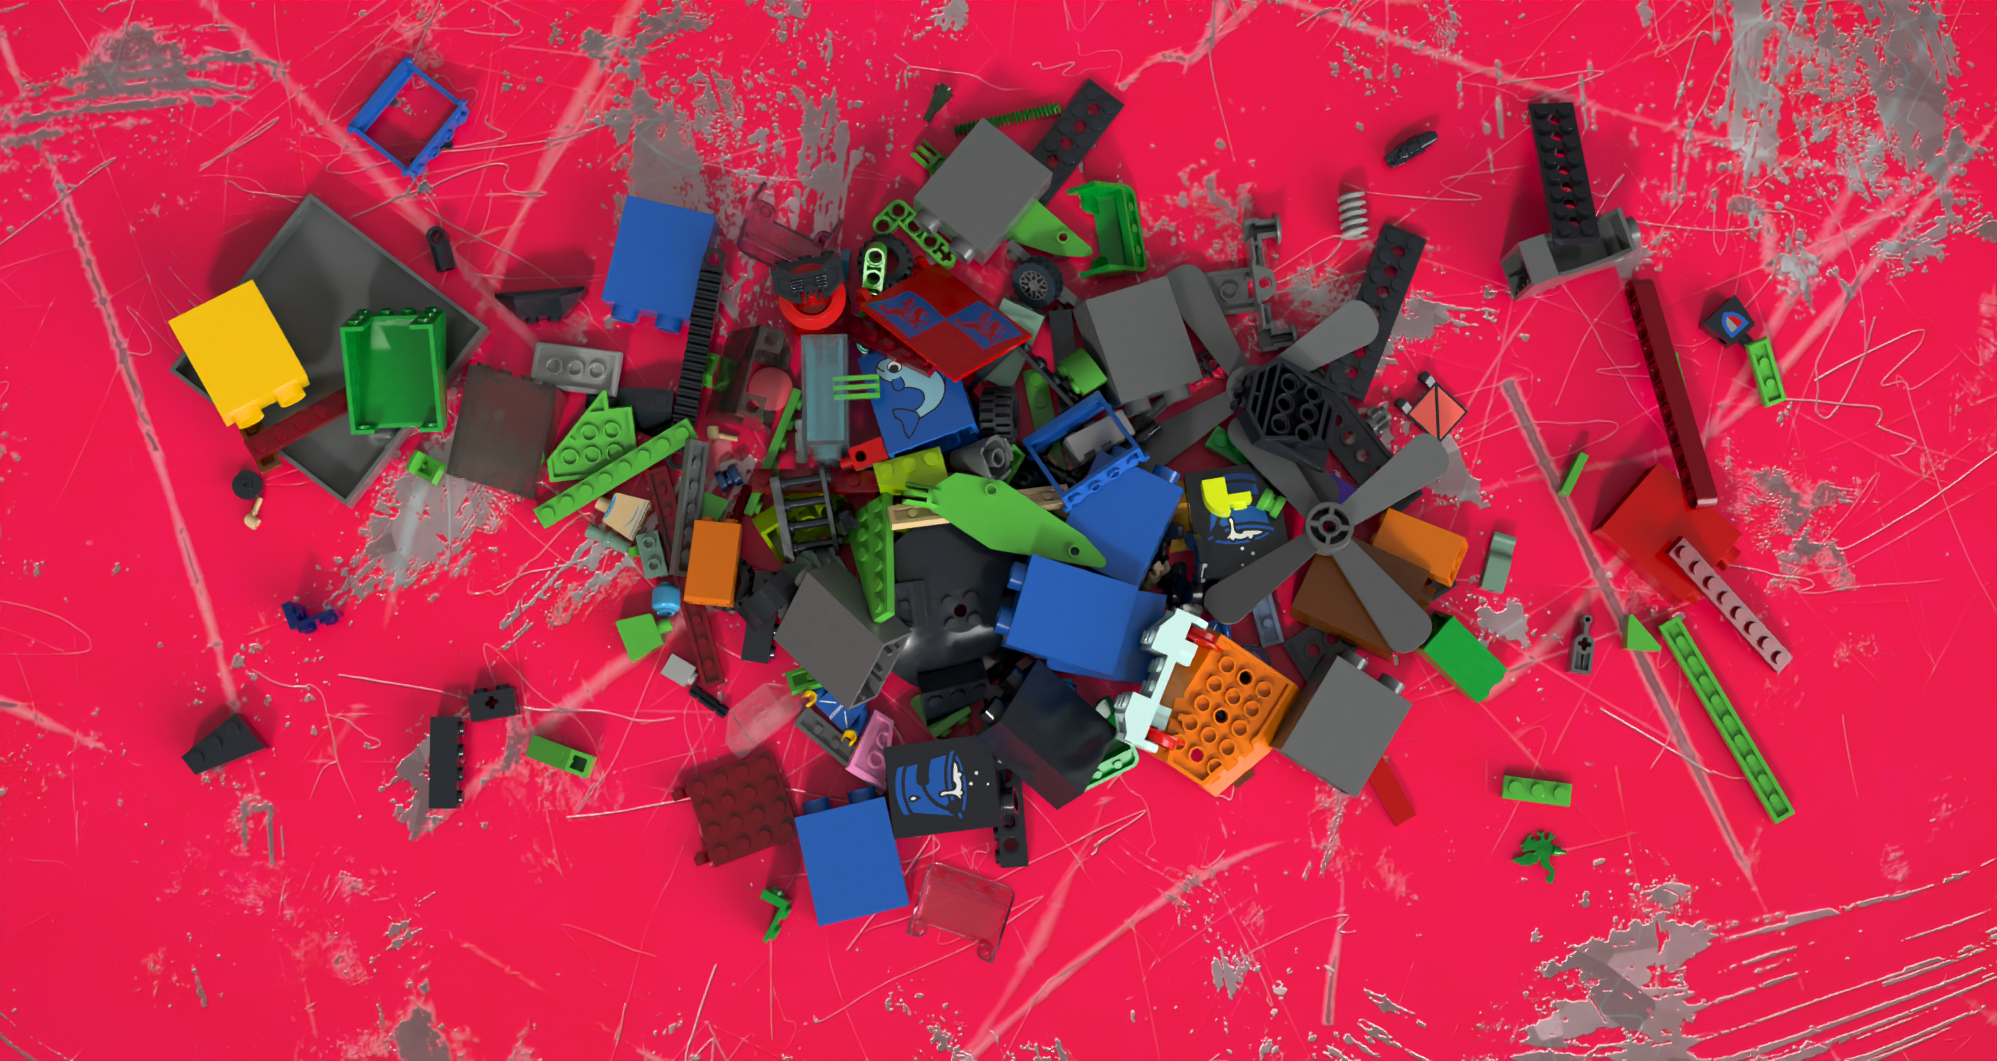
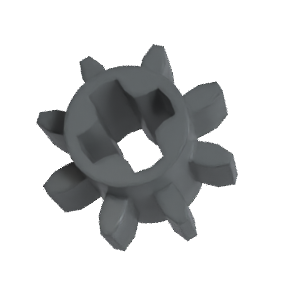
[1364,405,1392,433]

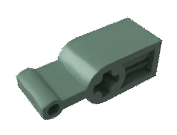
[1478,531,1517,594]

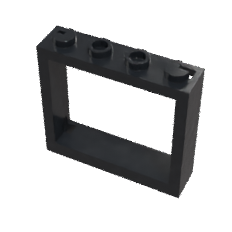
[966,341,1079,455]

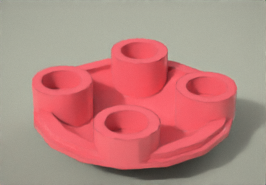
[749,367,793,411]

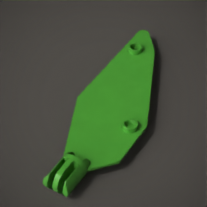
[910,139,1092,257]
[902,473,1106,568]

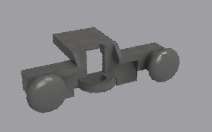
[1204,212,1299,354]

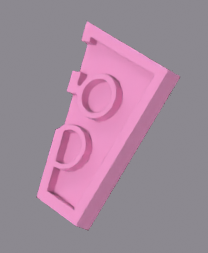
[845,710,894,792]

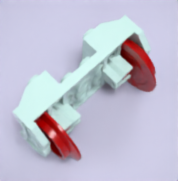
[1113,608,1223,753]

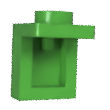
[405,450,447,485]

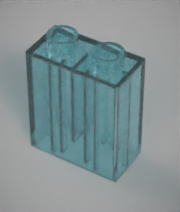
[801,334,853,467]

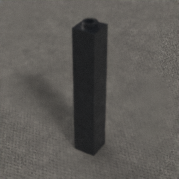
[1049,306,1083,445]

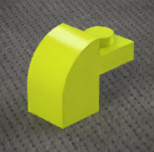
[1200,477,1252,517]

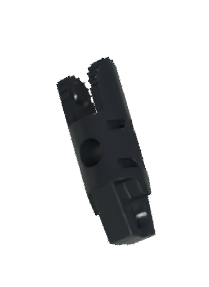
[1383,131,1438,169]
[834,497,859,535]

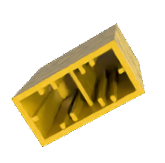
[168,279,310,429]

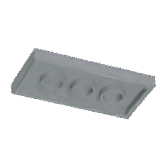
[529,341,624,397]

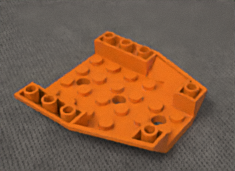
[1146,626,1302,797]

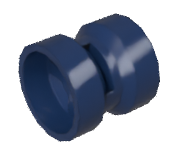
[714,463,744,493]

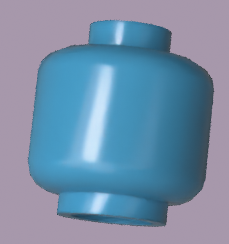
[651,582,681,617]

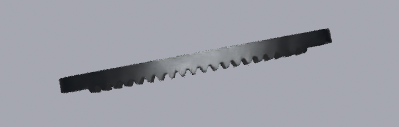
[666,248,727,470]

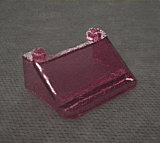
[906,863,1015,963]

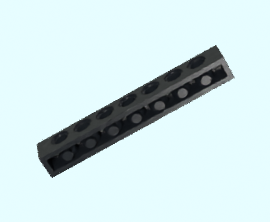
[983,685,1028,868]

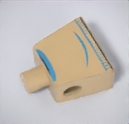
[595,492,653,543]

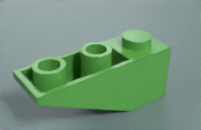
[525,734,597,778]

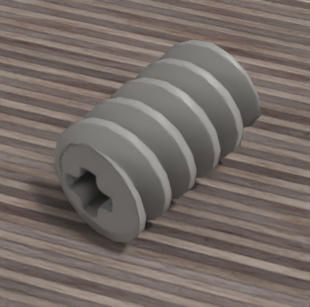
[1337,191,1369,240]

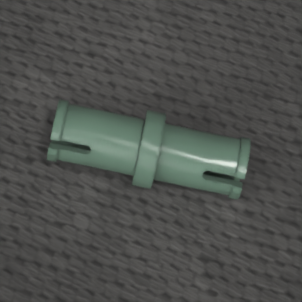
[584,523,632,555]

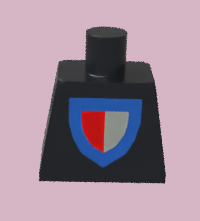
[1698,295,1755,351]

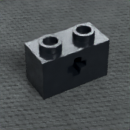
[467,684,521,723]

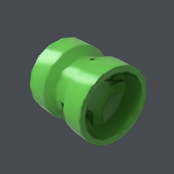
[1256,488,1287,519]

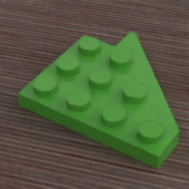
[547,389,637,482]

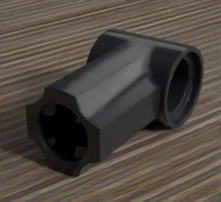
[426,226,457,273]

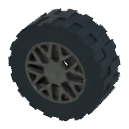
[1012,256,1064,308]

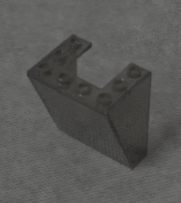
[705,325,794,435]
[446,362,568,501]

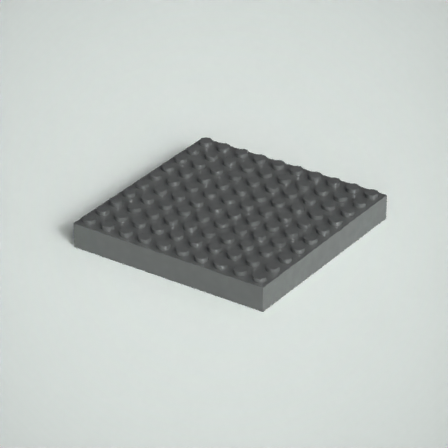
[169,193,492,509]

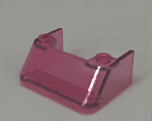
[737,181,844,267]

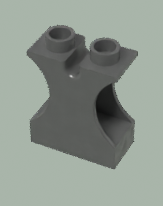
[1500,207,1641,302]

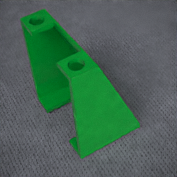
[340,306,447,435]

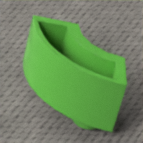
[1056,348,1107,397]

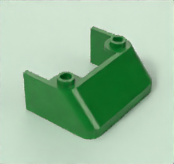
[1066,181,1147,279]

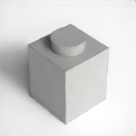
[661,654,698,688]

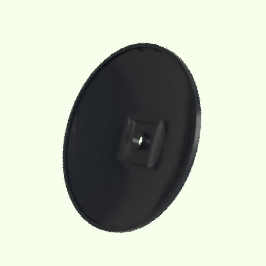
[891,523,1028,687]

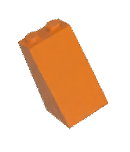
[1370,508,1469,587]
[684,517,743,608]

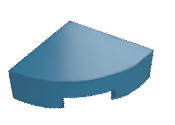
[841,249,851,280]

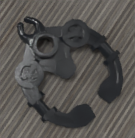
[1156,522,1208,612]

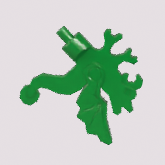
[1513,832,1567,883]

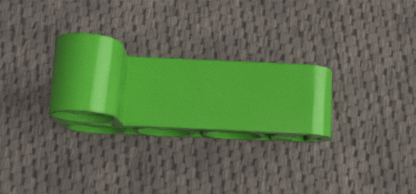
[873,200,957,270]

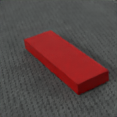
[1368,756,1416,826]

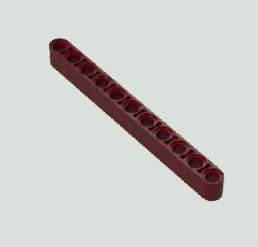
[1625,279,1718,509]

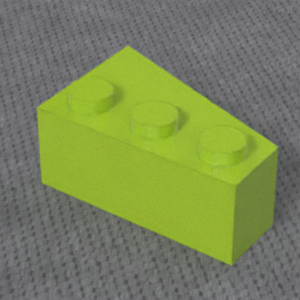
[873,446,948,496]

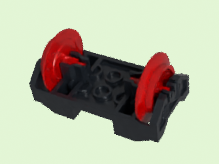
[770,250,851,347]

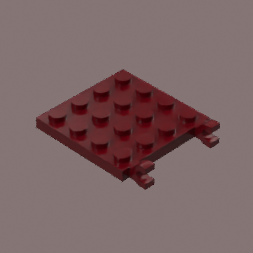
[671,750,799,867]

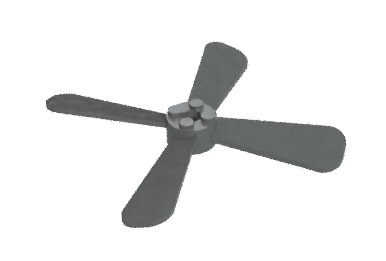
[1136,264,1379,503]
[1204,417,1449,653]

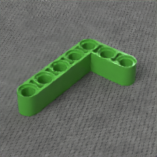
[857,242,888,354]

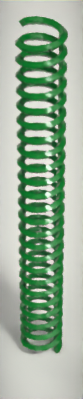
[953,102,1062,137]

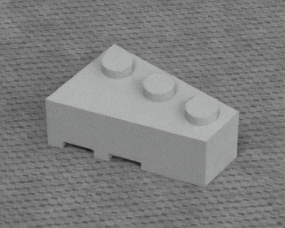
[1061,409,1135,469]

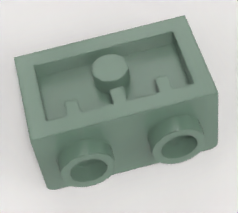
[636,530,671,579]

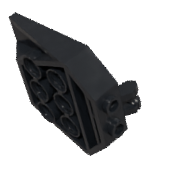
[1230,357,1342,473]

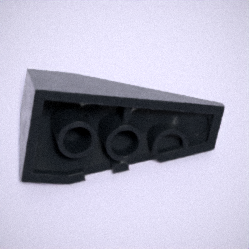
[585,387,677,437]

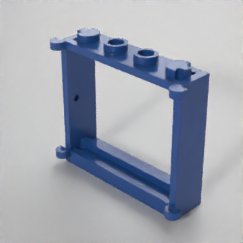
[347,56,470,180]
[1022,390,1149,513]

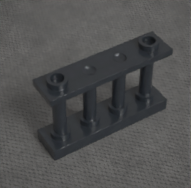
[769,463,844,564]

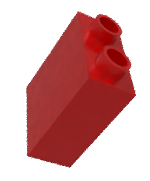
[1590,462,1742,605]

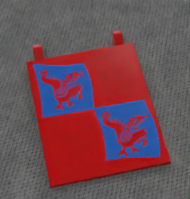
[855,255,1032,382]

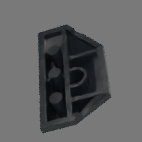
[495,286,588,325]

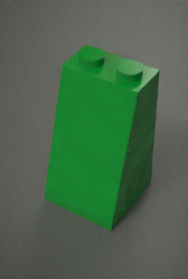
[1414,610,1508,703]

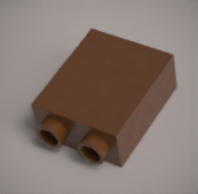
[1289,526,1436,662]

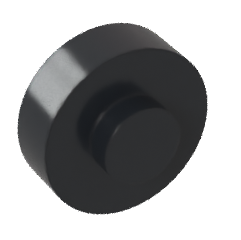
[232,470,264,500]

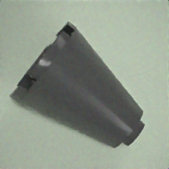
[949,435,1013,480]

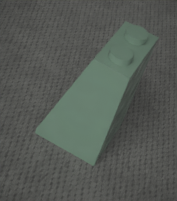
[972,295,1048,387]

